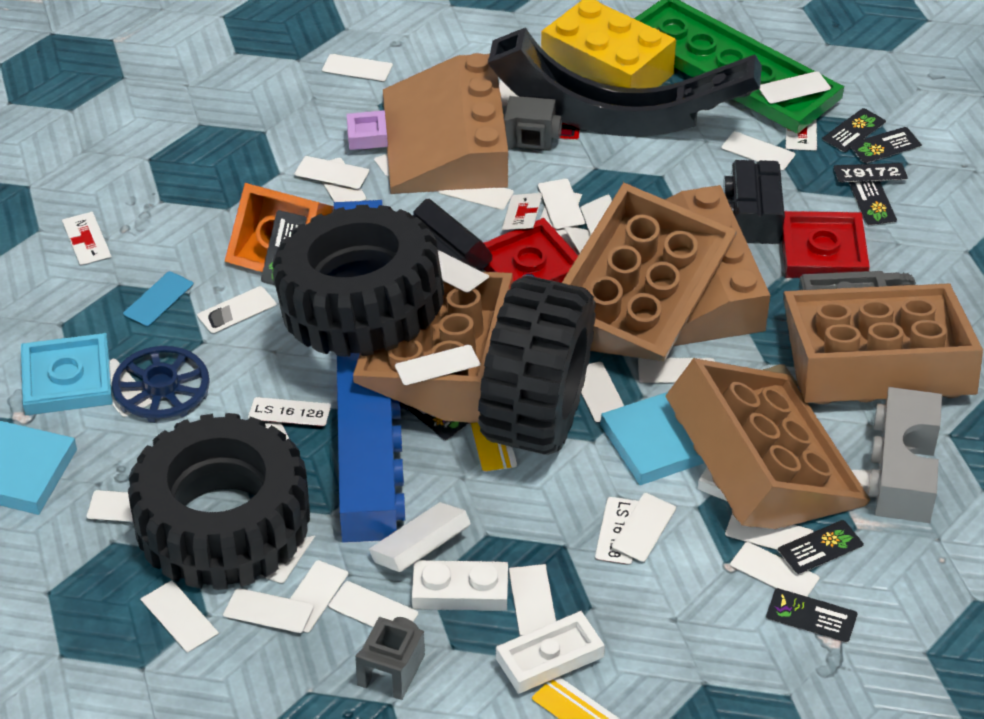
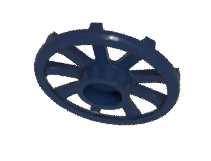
[112,346,210,423]

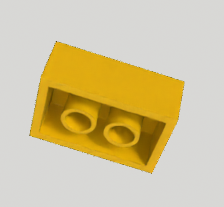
[541,0,676,88]

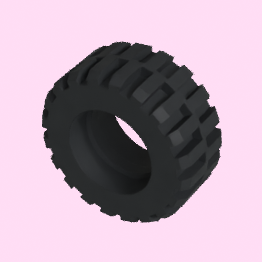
[272,204,445,357]
[478,276,596,455]
[128,413,310,590]

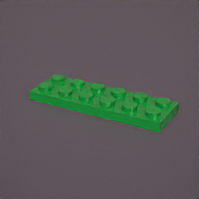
[634,0,844,134]

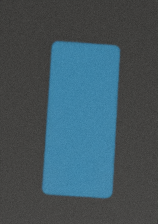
[123,271,194,326]

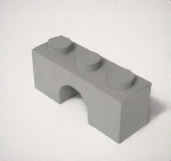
[868,387,942,523]

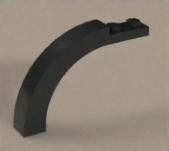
[488,27,762,137]

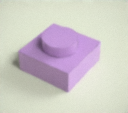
[347,111,388,150]

